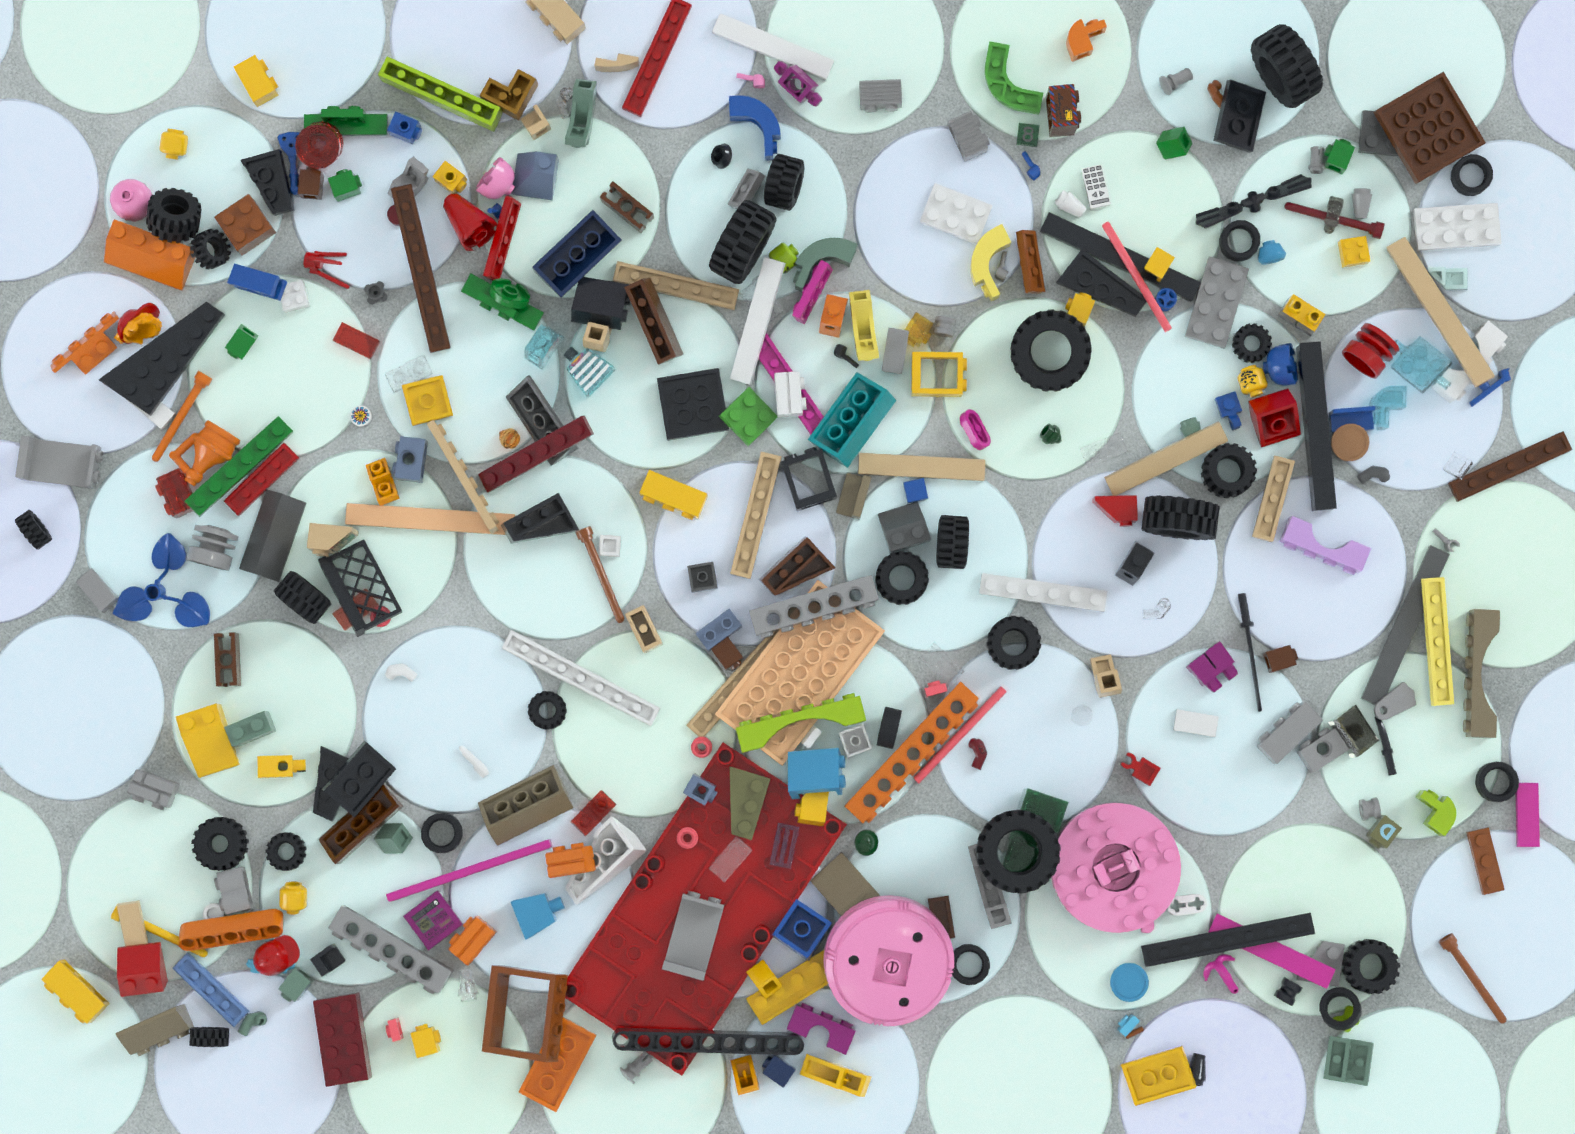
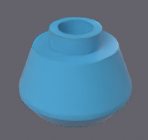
[1258,240,1286,265]

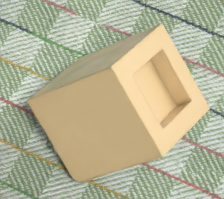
[521,104,551,140]

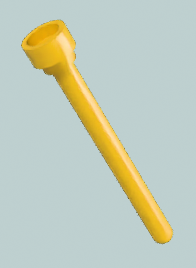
[111,904,208,957]

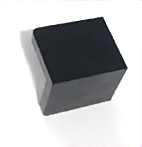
[310,943,346,977]

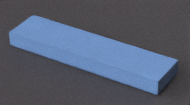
[172,952,249,1027]

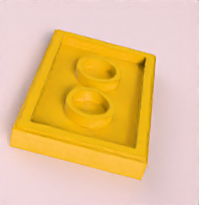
[1121,1045,1197,1106]

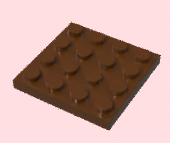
[1373,71,1486,184]

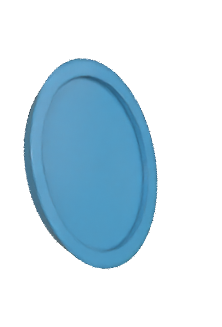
[1110,963,1149,1002]

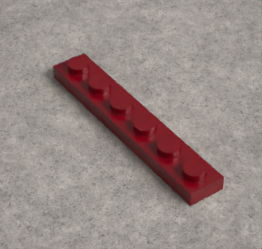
[478,415,594,493]

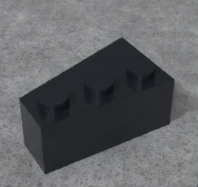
[501,493,579,544]

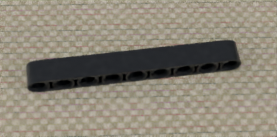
[612,1028,804,1055]

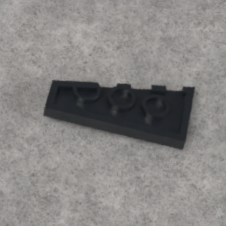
[1056,249,1147,317]

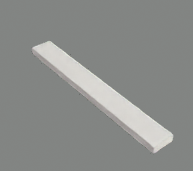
[501,630,661,727]

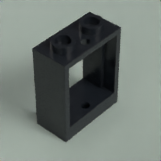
[781,447,837,512]

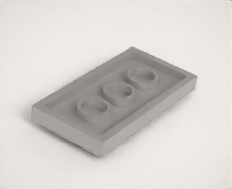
[1184,256,1249,349]

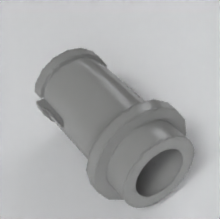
[1308,146,1325,174]

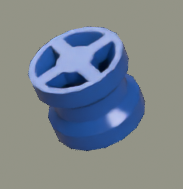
[1155,288,1177,312]

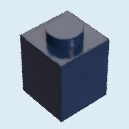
[762,1055,796,1088]

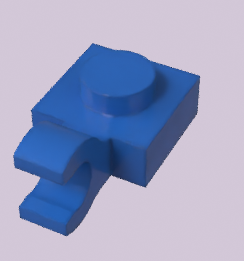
[1215,391,1242,431]

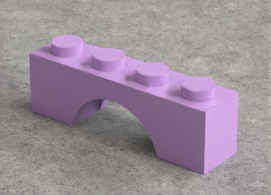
[1280,516,1371,575]

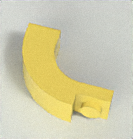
[970,224,1012,302]
[849,290,879,361]

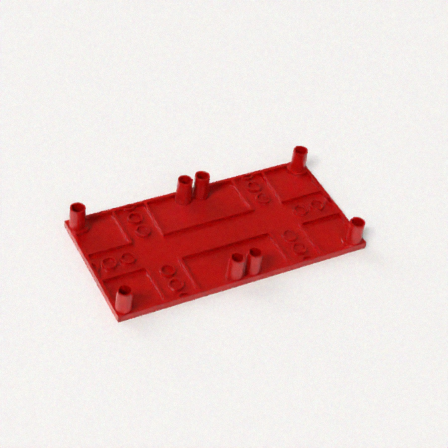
[565,742,847,1076]

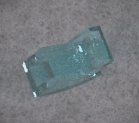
[1369,386,1407,430]

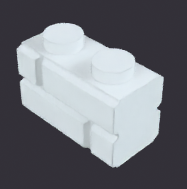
[774,371,807,418]

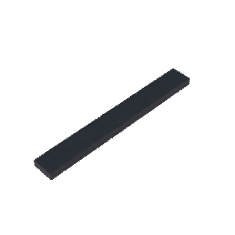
[1040,212,1201,302]
[1141,912,1315,967]

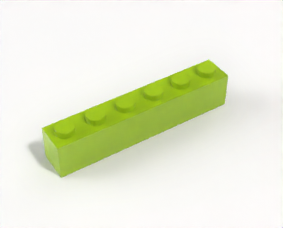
[378,56,503,132]

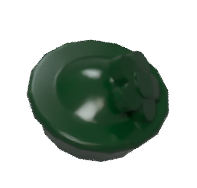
[854,829,878,856]

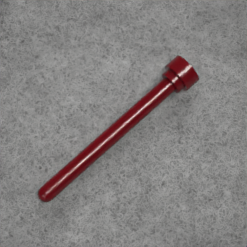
[1284,202,1385,239]

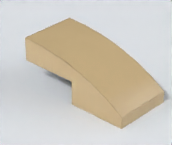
[594,53,640,72]

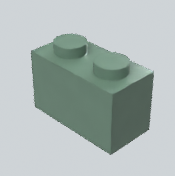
[224,711,276,747]

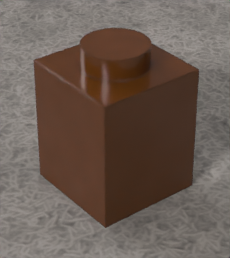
[298,167,324,200]
[711,637,743,671]
[1262,645,1298,673]

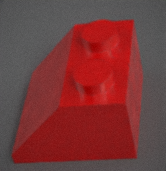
[1248,388,1301,448]
[117,942,168,997]

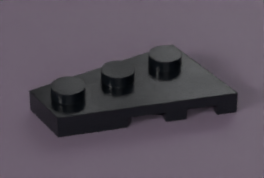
[240,149,295,216]
[313,746,349,822]

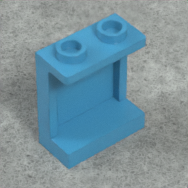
[788,748,846,799]

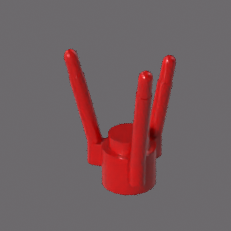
[303,251,350,289]

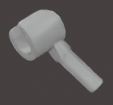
[994,251,1009,282]
[1432,528,1460,552]

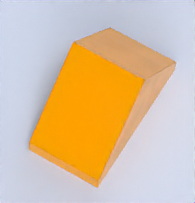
[730,1055,760,1096]

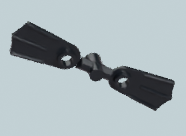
[1195,174,1312,229]

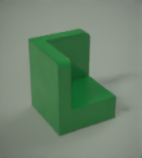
[1156,126,1193,160]

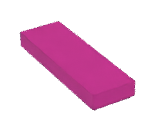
[1515,783,1540,847]

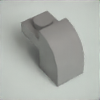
[387,156,429,198]

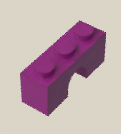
[786,1002,856,1055]

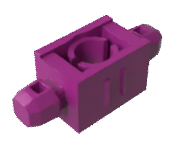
[774,61,823,107]

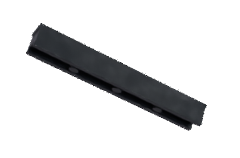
[1296,341,1337,511]

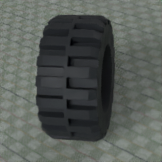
[1250,24,1323,108]
[709,200,777,284]
[1010,309,1092,392]
[976,810,1061,894]

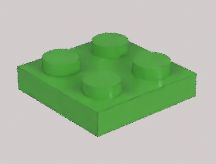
[719,387,777,446]

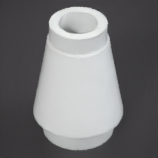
[1054,190,1086,218]

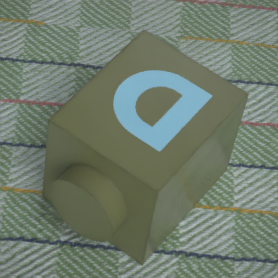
[1366,815,1402,849]

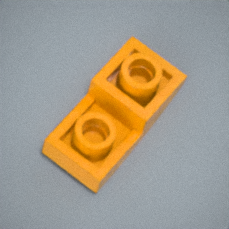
[366,458,400,506]

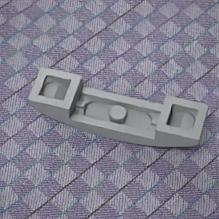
[968,844,1012,929]

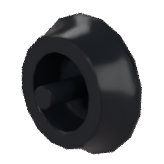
[711,143,732,169]

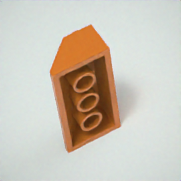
[104,219,196,291]

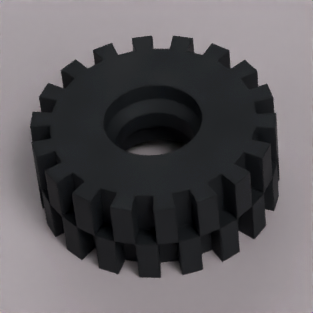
[191,817,249,871]

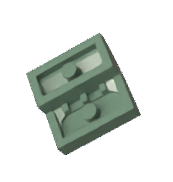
[1323,1036,1374,1086]

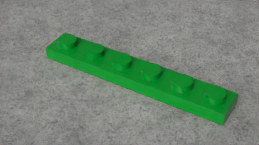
[185,416,293,517]

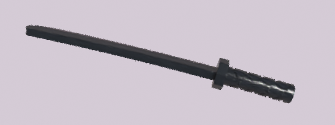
[1237,593,1262,712]

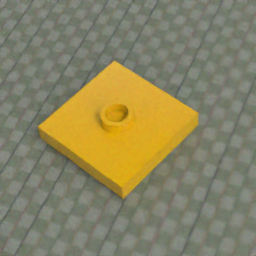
[402,375,453,426]

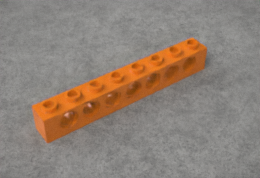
[844,681,979,824]

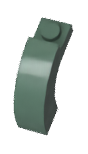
[565,79,597,148]
[793,238,858,292]

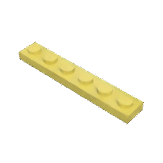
[1421,577,1454,706]

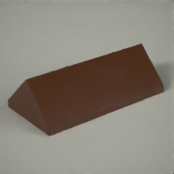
[318,784,404,864]

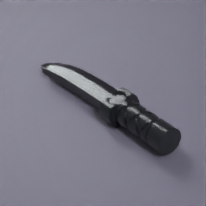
[1374,716,1397,776]

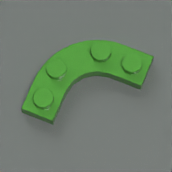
[985,41,1043,115]

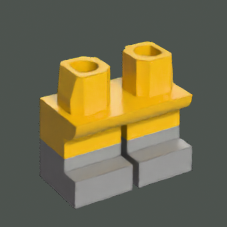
[1277,294,1326,337]

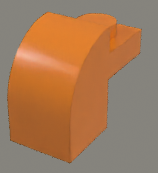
[1066,19,1107,62]

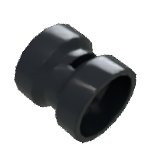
[1273,977,1303,1006]

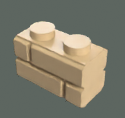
[625,605,663,654]

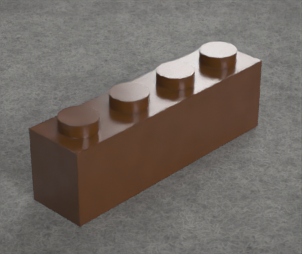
[624,277,684,365]

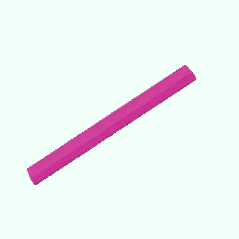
[386,839,553,902]

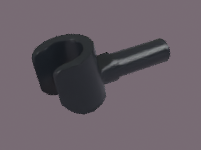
[834,344,860,368]

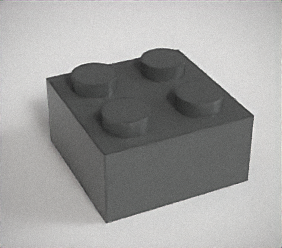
[687,561,718,593]

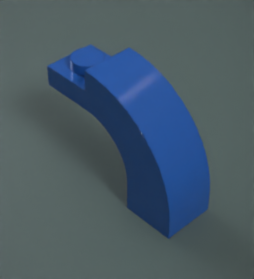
[729,95,781,161]

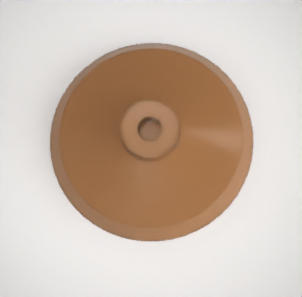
[1331,424,1370,461]

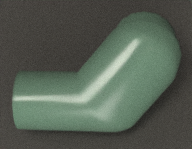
[237,1011,267,1036]

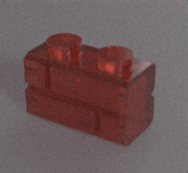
[155,468,193,519]

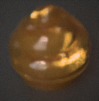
[499,428,520,449]

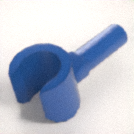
[1022,151,1040,181]
[487,203,502,219]

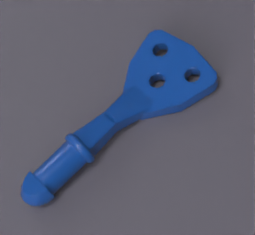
[277,132,304,195]

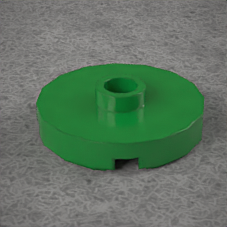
[489,278,530,309]

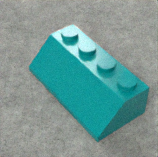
[808,372,896,468]

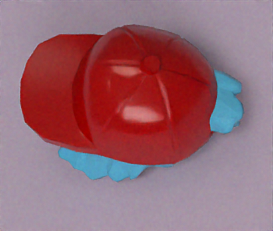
[246,935,300,976]

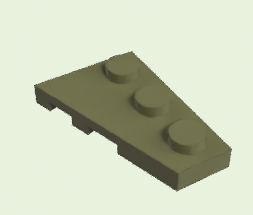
[730,766,770,840]

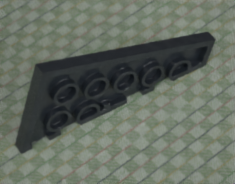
[98,302,225,416]

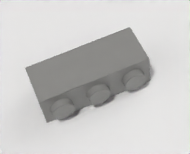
[1256,702,1323,764]

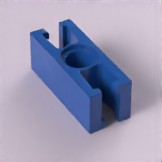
[227,263,287,301]

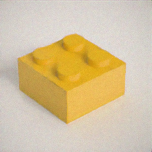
[1338,236,1370,268]

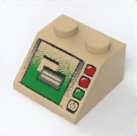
[307,523,359,557]

